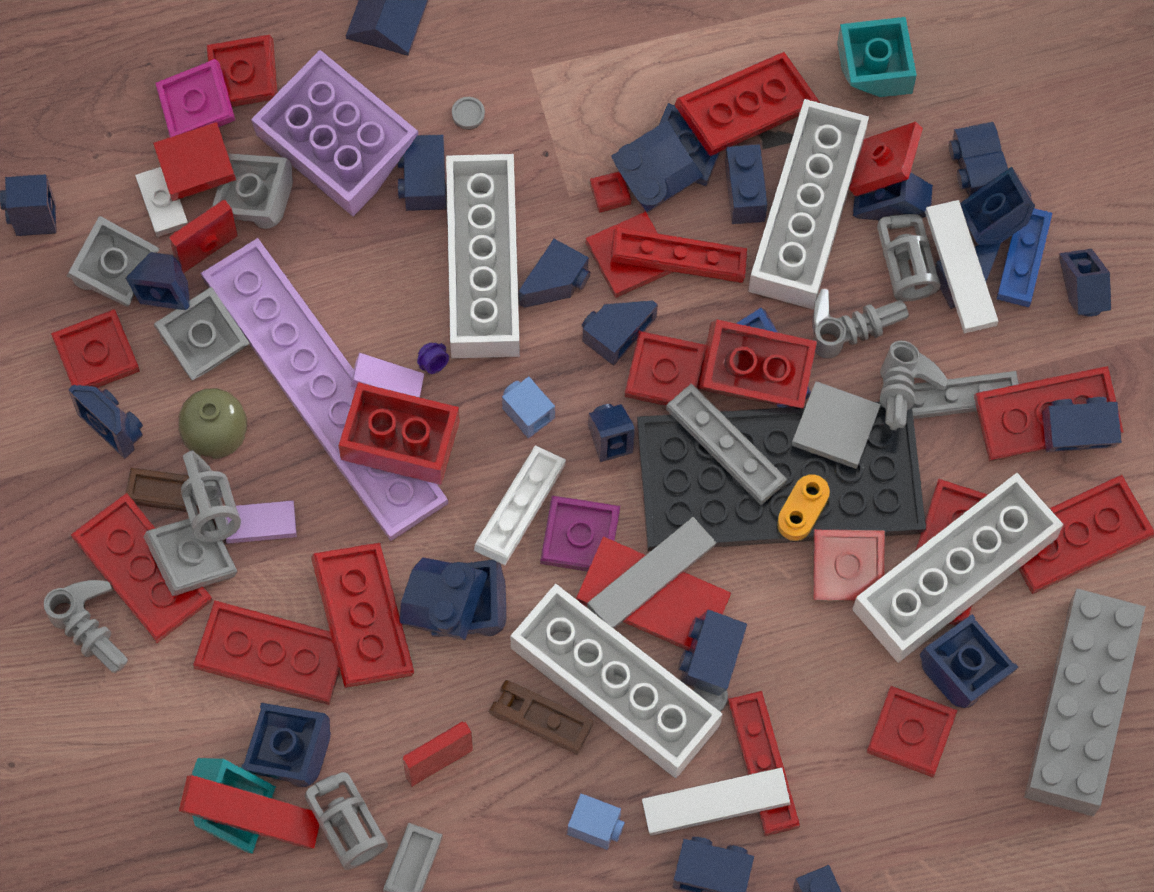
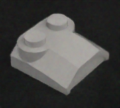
[212,153,293,229]
[67,216,160,307]
[154,287,250,381]

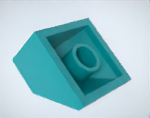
[192,758,276,854]

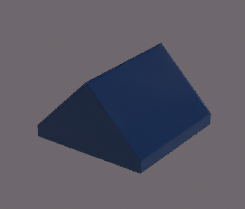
[346,0,428,56]

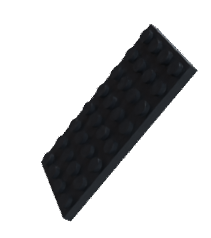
[637,402,926,551]

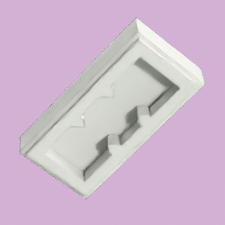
[135,167,188,237]

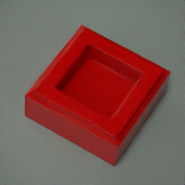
[590,171,631,213]

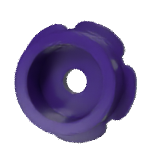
[417,343,449,374]

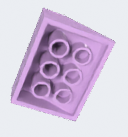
[251,50,418,216]

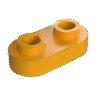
[777,475,830,541]

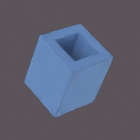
[502,376,555,439]
[567,794,625,850]

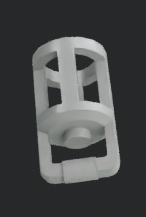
[877,214,941,301]
[181,450,241,542]
[305,772,388,870]

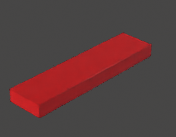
[611,227,747,283]
[727,691,800,836]
[179,775,320,849]

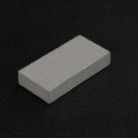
[383,823,443,892]

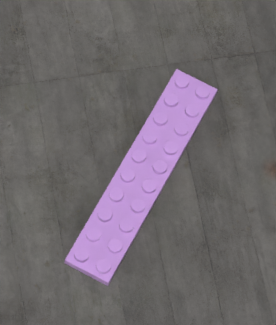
[201,238,448,541]

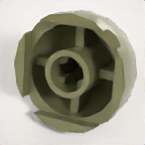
[178,388,247,459]

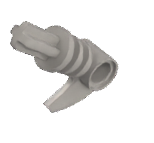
[812,289,909,358]
[880,340,949,430]
[44,580,128,673]

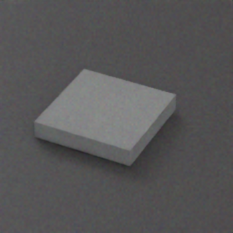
[792,381,881,469]
[144,519,237,596]

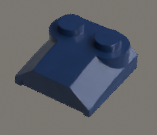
[611,120,704,213]
[960,167,1035,245]
[68,385,143,459]
[400,557,487,640]
[431,559,507,637]
[919,614,1019,708]
[241,703,331,787]

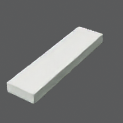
[925,200,998,333]
[474,445,566,565]
[642,768,791,836]

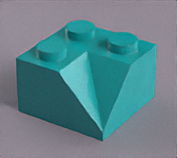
[837,17,917,97]

